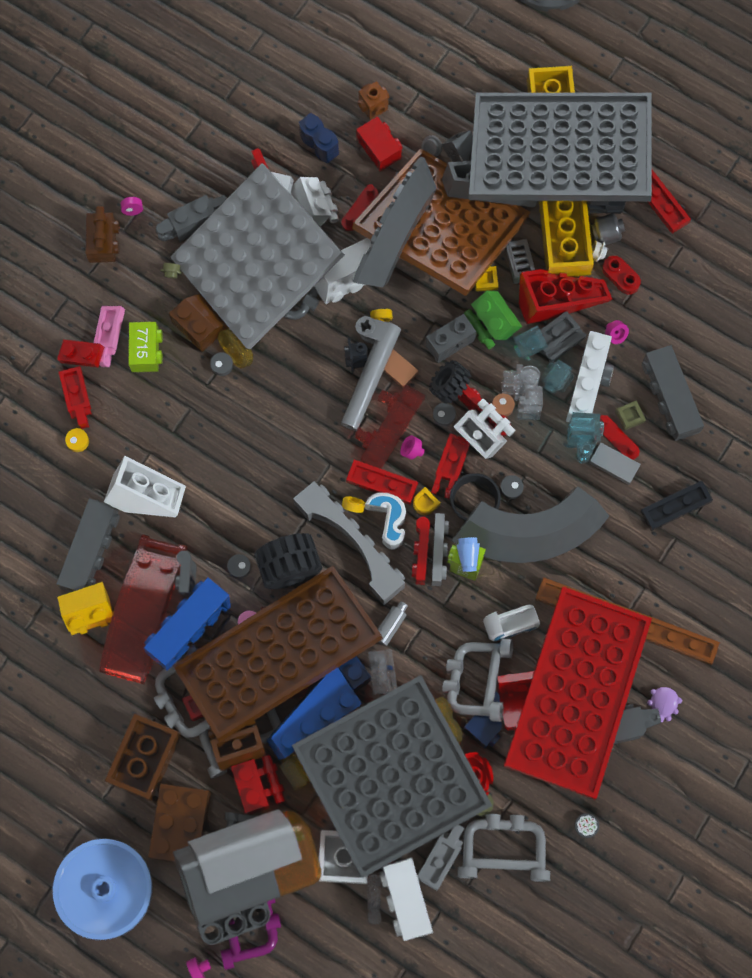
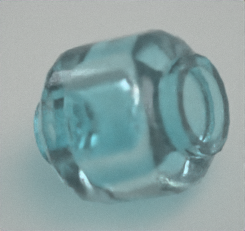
[540,360,574,394]

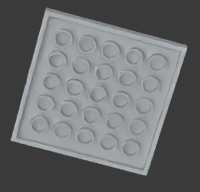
[170,163,345,350]

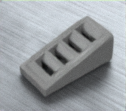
[506,239,535,284]

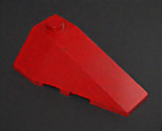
[519,269,612,324]

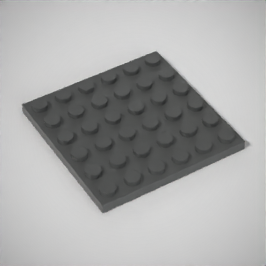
[292,675,492,878]

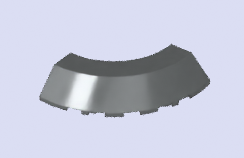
[353,157,437,287]
[451,486,609,563]

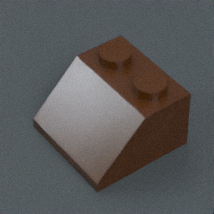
[169,293,229,352]

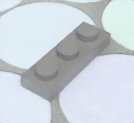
[432,513,449,586]

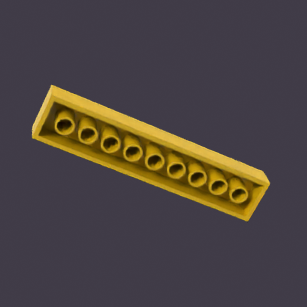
[527,66,594,276]

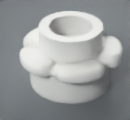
[592,241,608,262]

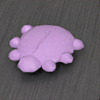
[647,687,682,723]

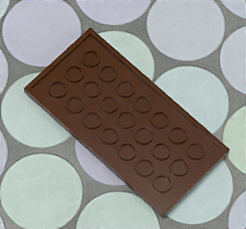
[173,566,383,742]

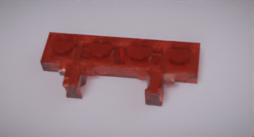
[355,385,425,469]

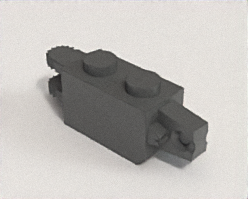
[155,195,226,242]
[614,704,661,744]

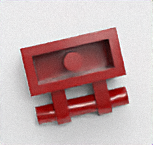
[231,755,285,815]

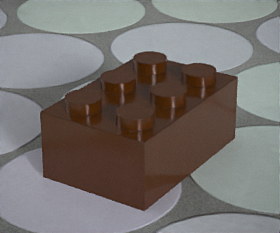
[105,714,181,802]
[148,784,211,862]

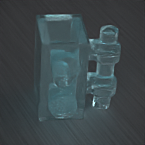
[567,412,604,464]

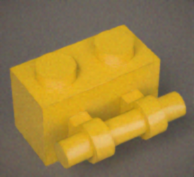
[58,582,116,635]

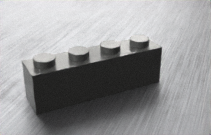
[642,345,704,441]
[57,498,120,592]

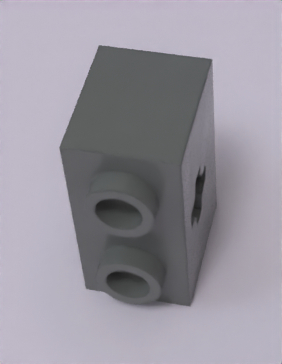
[426,314,476,363]

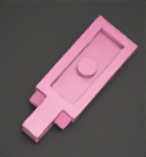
[94,306,125,367]

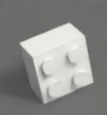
[318,830,368,884]

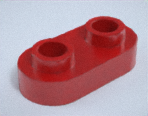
[602,256,641,295]

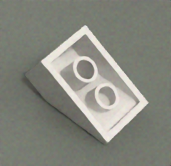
[104,456,186,517]

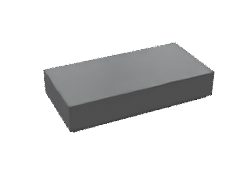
[589,443,641,485]

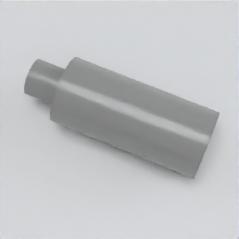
[378,601,408,647]

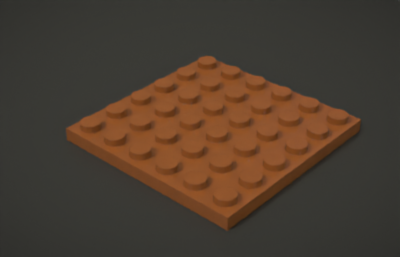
[352,148,531,296]

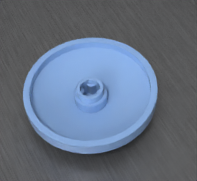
[53,839,152,940]

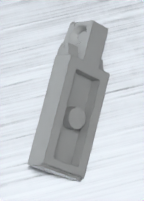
[417,825,464,891]

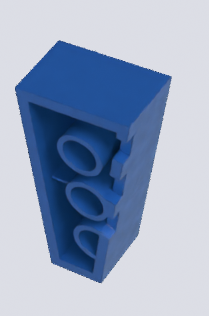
[144,578,231,671]
[266,668,362,760]

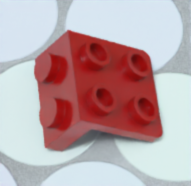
[497,671,534,730]

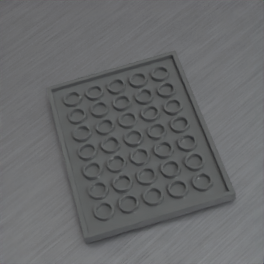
[469,93,652,201]

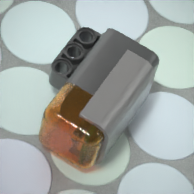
[173,809,322,945]

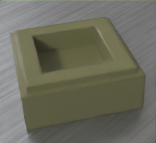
[615,400,646,431]

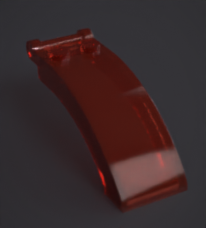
[99,534,187,684]

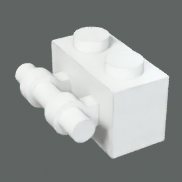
[291,177,339,227]
[454,399,516,459]

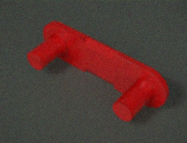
[342,184,379,231]
[595,415,640,460]

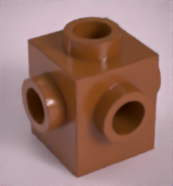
[357,81,390,120]

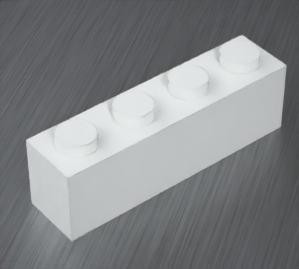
[566,331,612,427]

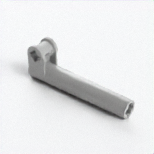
[341,316,401,431]

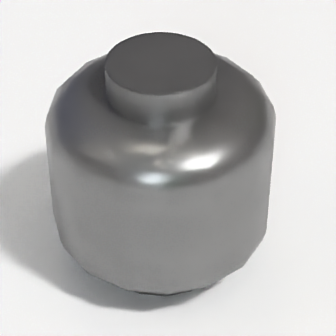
[592,213,625,245]

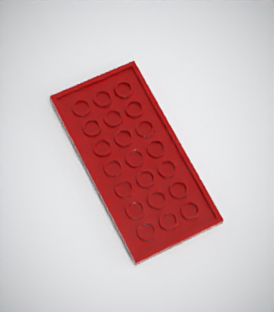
[503,586,652,800]

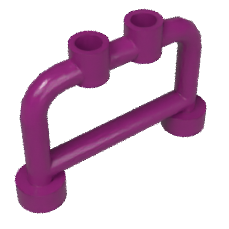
[220,899,281,970]

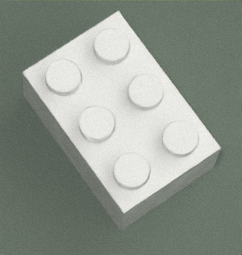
[314,238,373,304]
[379,858,433,941]

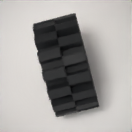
[429,360,471,404]

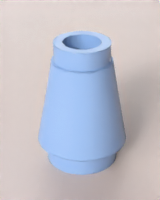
[456,537,480,572]

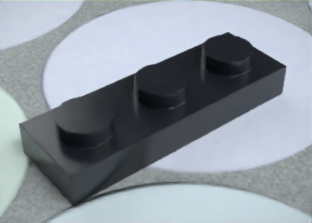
[640,481,713,531]

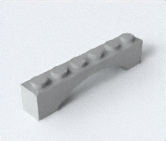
[293,481,405,605]

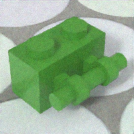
[464,290,522,349]

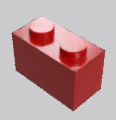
[356,116,403,172]

